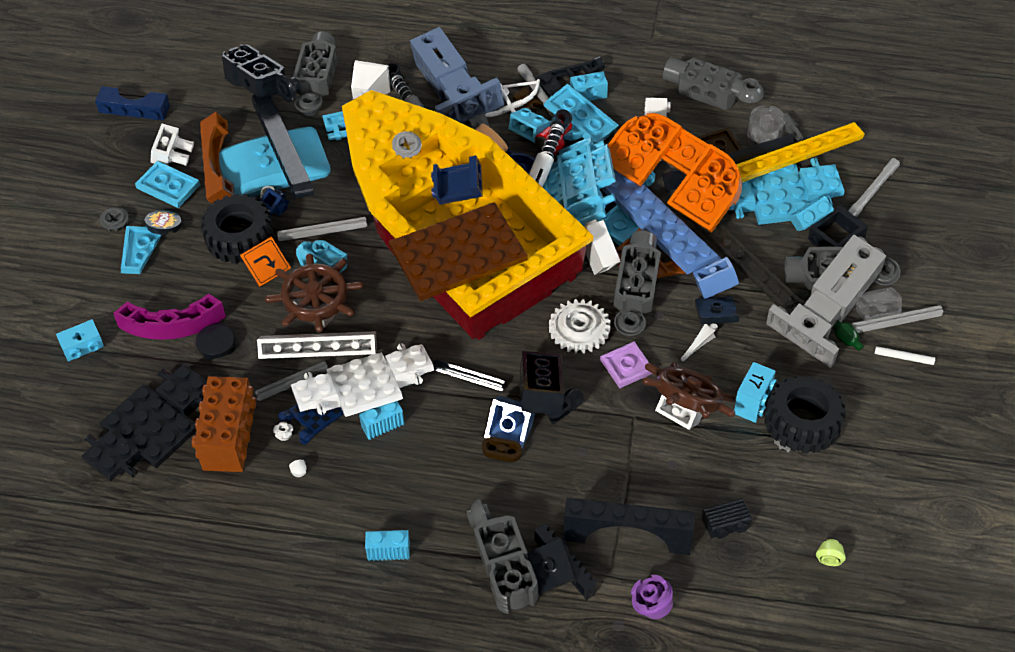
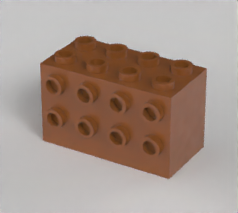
[192,376,256,472]

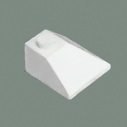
[351,60,391,99]

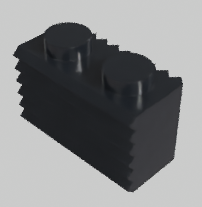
[702,498,752,539]

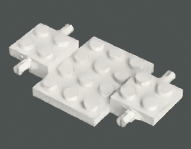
[291,343,434,417]

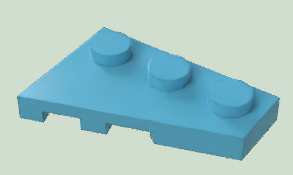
[121,226,162,274]

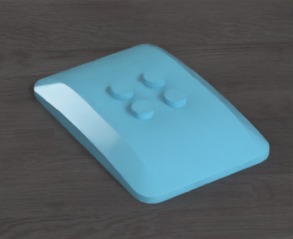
[219,127,331,197]

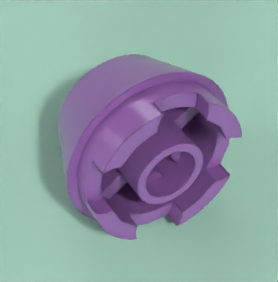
[631,575,673,619]

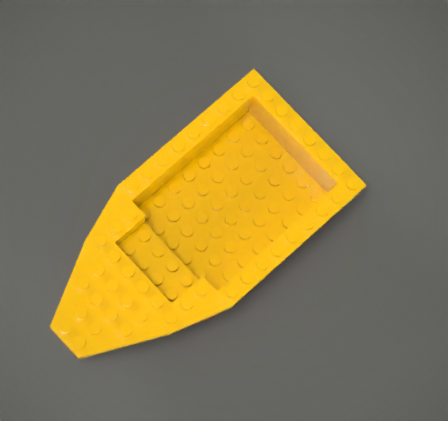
[342,90,594,340]

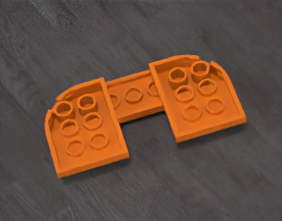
[608,113,742,233]

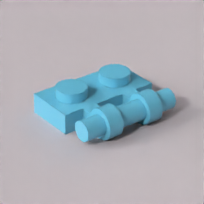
[323,111,347,141]

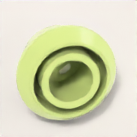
[816,539,846,566]

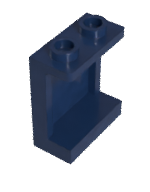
[431,155,483,205]

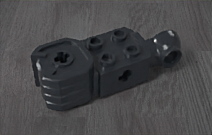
[222,45,300,102]

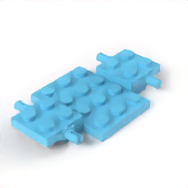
[544,137,616,226]
[729,158,844,225]

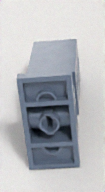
[409,27,504,124]

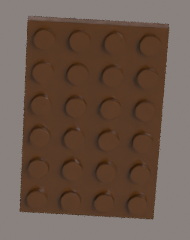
[389,202,528,301]

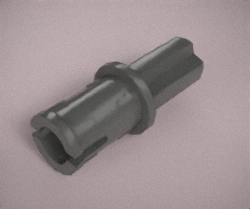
[779,113,803,143]

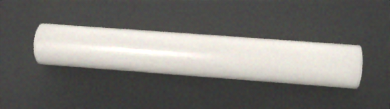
[874,346,935,365]

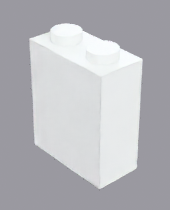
[584,219,621,275]

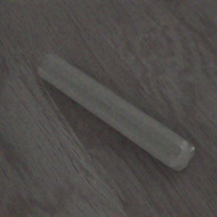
[255,361,328,401]

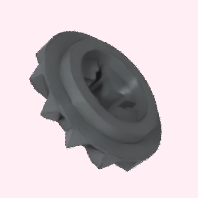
[99,207,129,231]

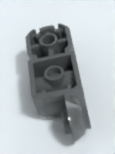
[466,498,539,614]

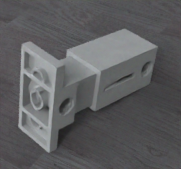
[766,235,886,368]

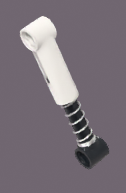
[529,109,572,187]

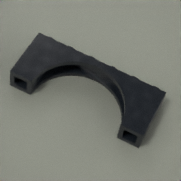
[564,498,695,555]

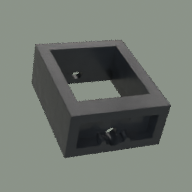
[808,205,868,247]

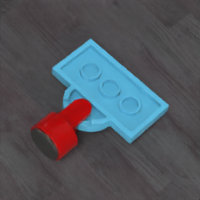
[535,84,619,156]

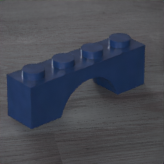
[95,86,170,120]

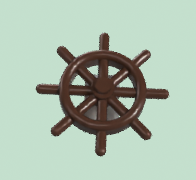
[265,253,364,332]
[643,362,735,430]

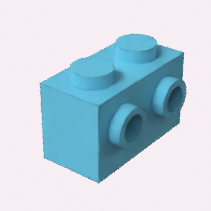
[509,108,550,143]

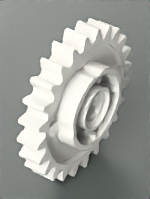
[549,299,610,354]

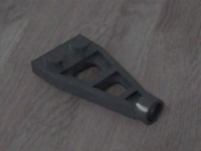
[535,56,605,98]

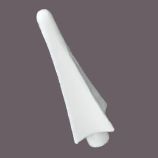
[681,324,718,362]

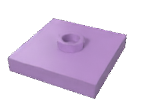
[600,341,653,389]

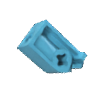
[296,240,347,273]

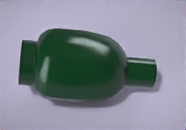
[833,321,864,351]

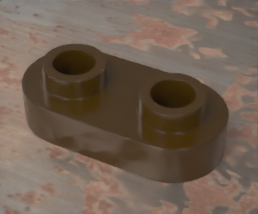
[482,437,522,462]

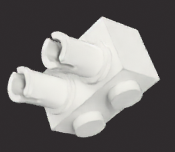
[151,124,194,166]

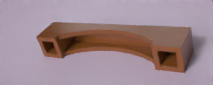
[200,112,235,204]

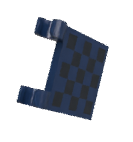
[278,404,344,445]

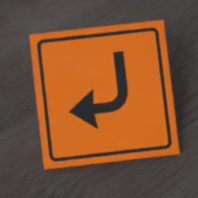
[240,237,291,287]

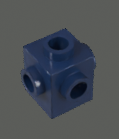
[259,187,290,216]

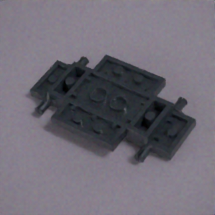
[82,364,207,482]

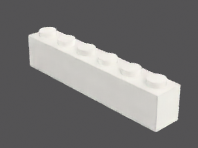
[257,331,377,359]

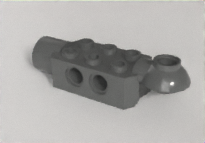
[293,32,337,116]
[663,57,764,110]
[614,231,661,337]
[785,247,901,291]

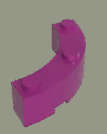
[114,293,226,340]

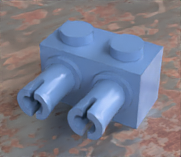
[693,256,739,299]

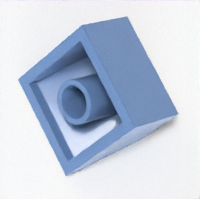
[484,396,535,448]

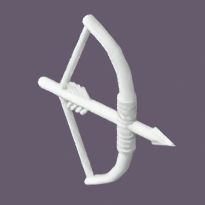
[485,79,540,117]

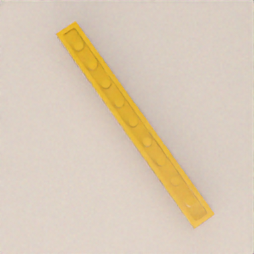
[736,122,864,183]

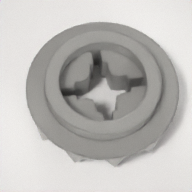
[392,131,422,159]

